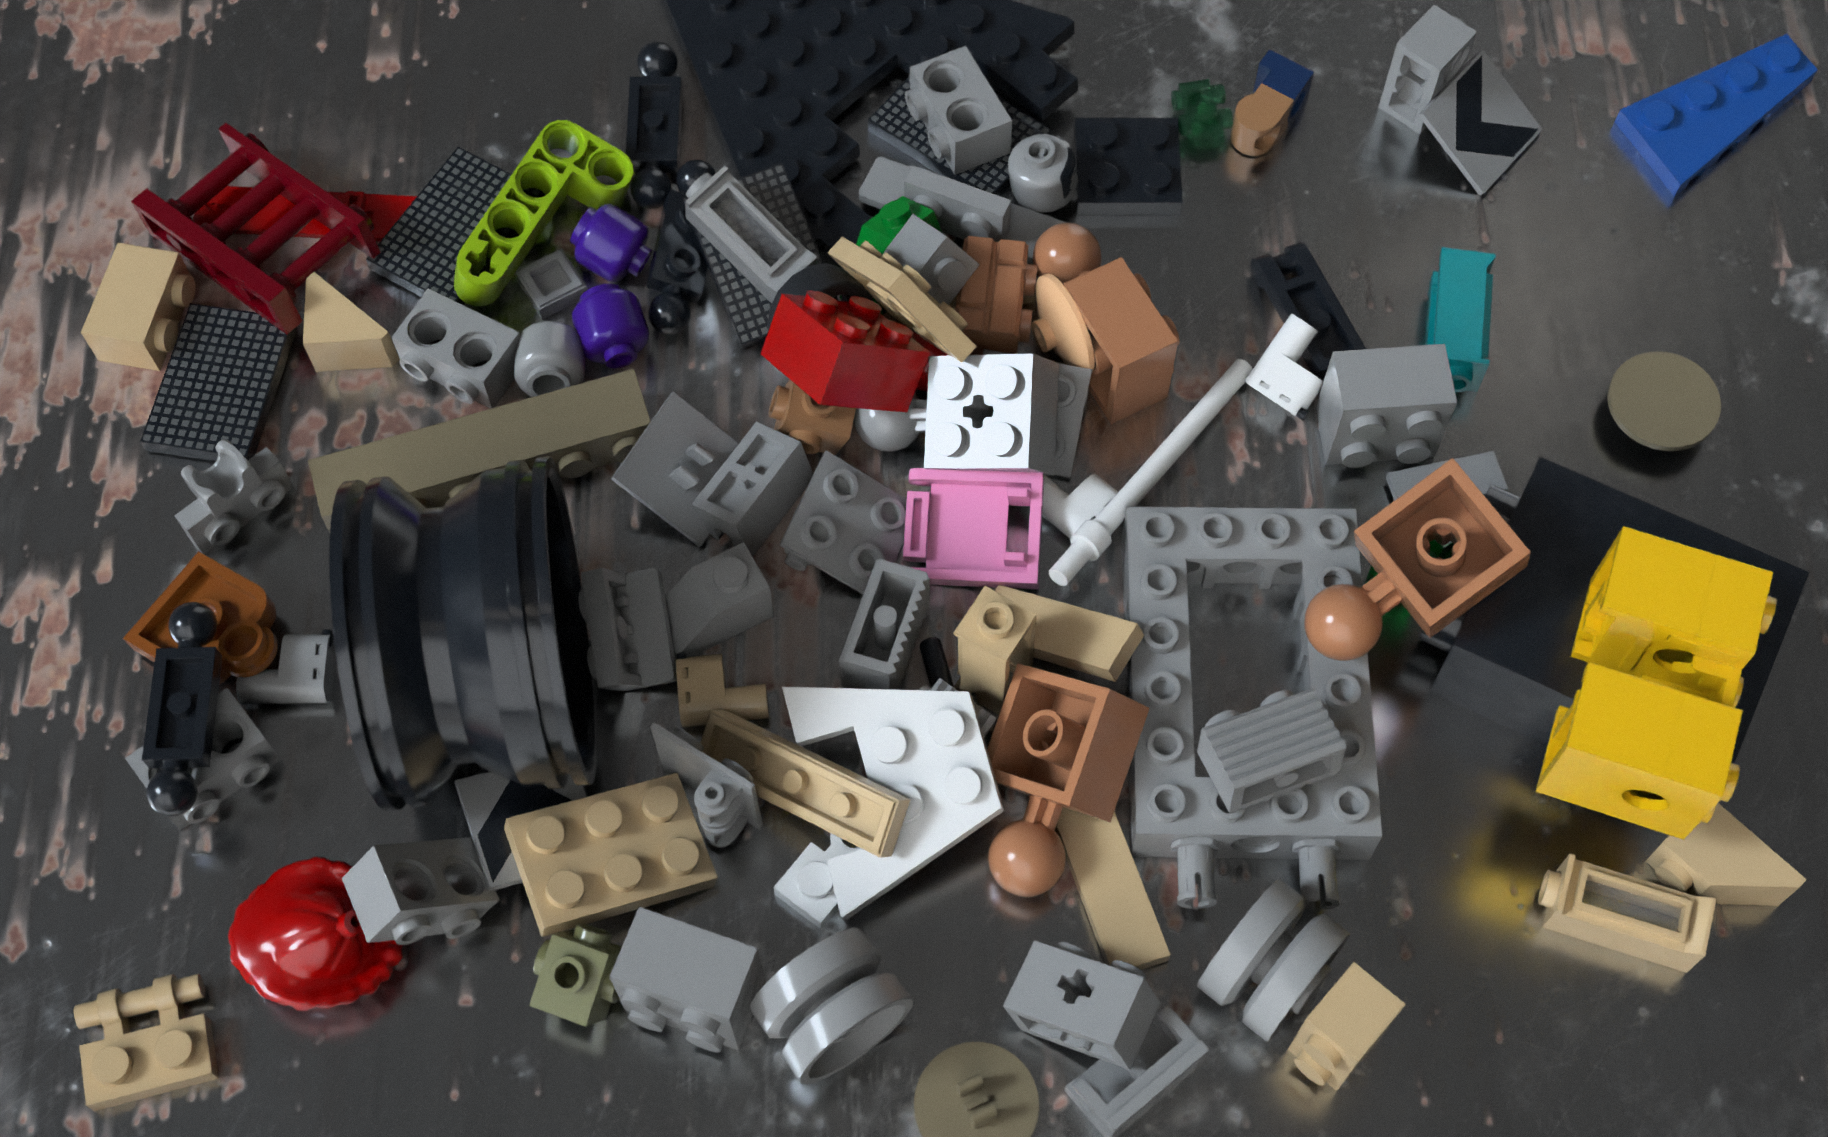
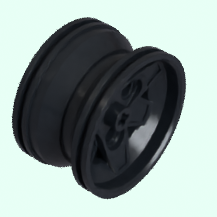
[329,456,597,811]

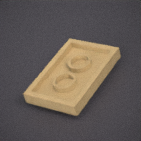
[827,237,977,363]
[504,773,718,937]

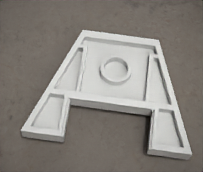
[782,687,1004,920]

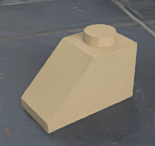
[1645,803,1807,906]

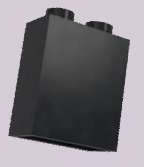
[1418,456,1810,764]

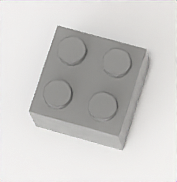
[1315,344,1457,468]
[609,907,766,1052]

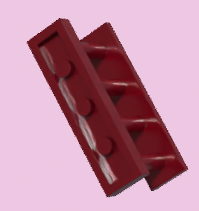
[131,123,381,335]

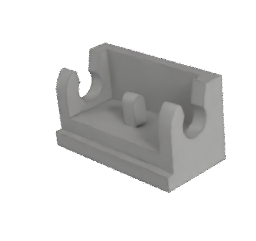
[691,421,813,557]
[1064,1005,1210,1137]

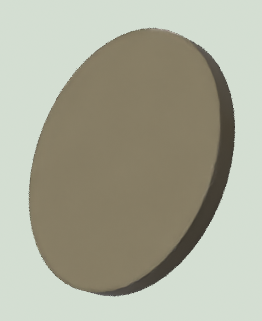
[1607,351,1721,451]
[914,1042,1039,1137]

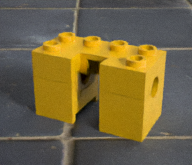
[1535,526,1777,840]

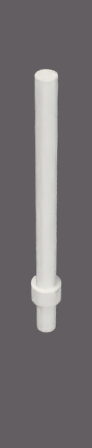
[1049,359,1253,586]

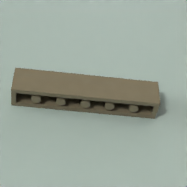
[308,369,651,532]

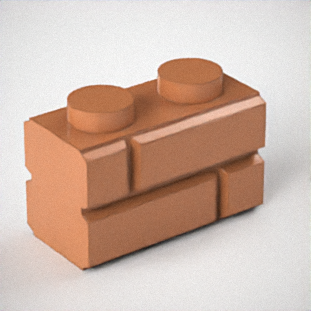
[955,236,1037,355]

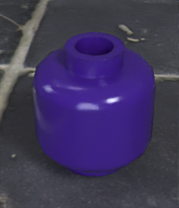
[570,204,653,283]
[572,283,649,368]

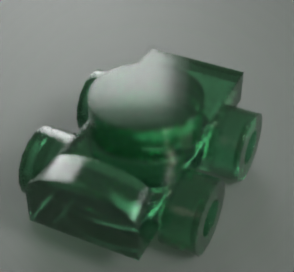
[1171,79,1233,150]

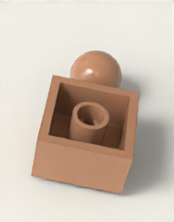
[1033,223,1180,424]
[1304,458,1531,661]
[987,663,1150,897]

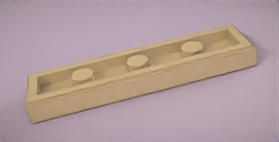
[701,709,911,858]

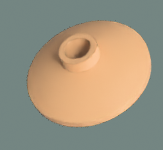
[1031,273,1095,372]

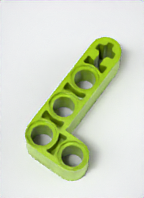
[454,120,633,306]

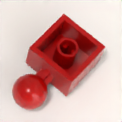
[760,290,949,413]

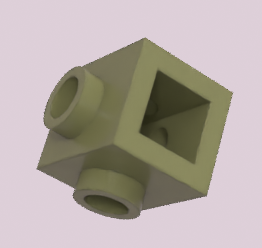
[529,923,622,1027]

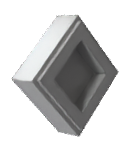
[515,248,587,320]

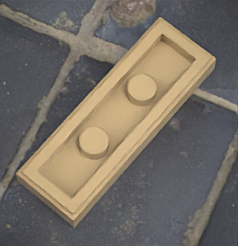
[995,585,1144,682]
[1055,807,1171,970]

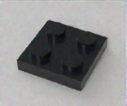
[1074,118,1183,215]

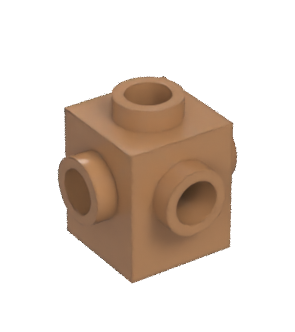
[768,379,856,456]

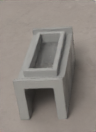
[685,165,817,303]

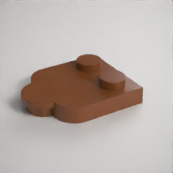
[123,551,278,684]

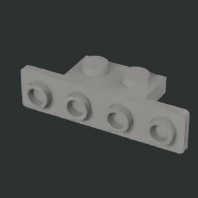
[858,157,1066,264]

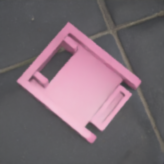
[903,468,1044,589]

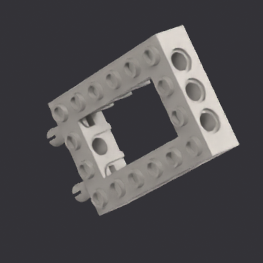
[1121,507,1382,910]

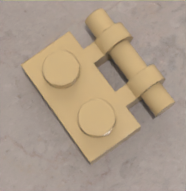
[74,974,219,1111]

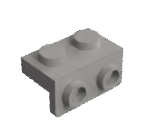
[579,568,677,692]

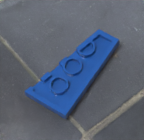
[1615,34,1818,197]

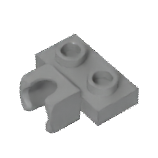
[175,439,294,555]

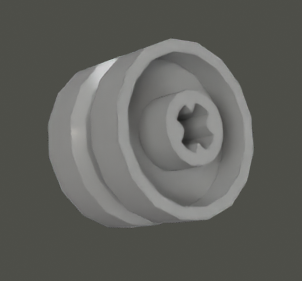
[1197,879,1351,1042]
[750,927,913,1084]

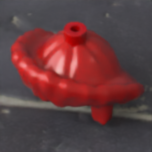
[228,856,403,1011]

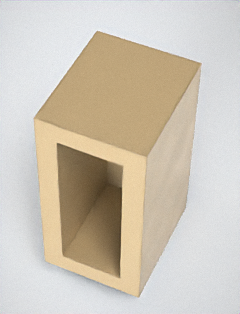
[81,243,195,371]
[1288,962,1406,1091]

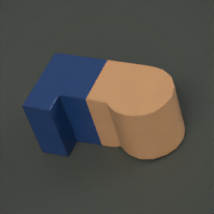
[1231,49,1314,156]

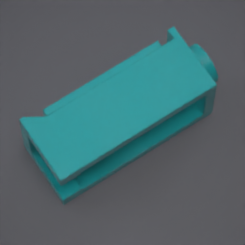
[1426,247,1496,393]

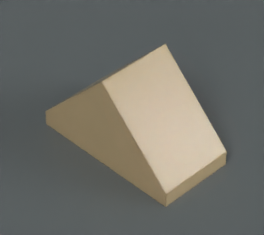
[303,272,400,372]

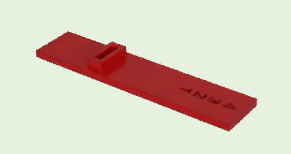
[192,186,417,242]

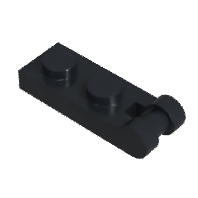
[1251,242,1366,381]

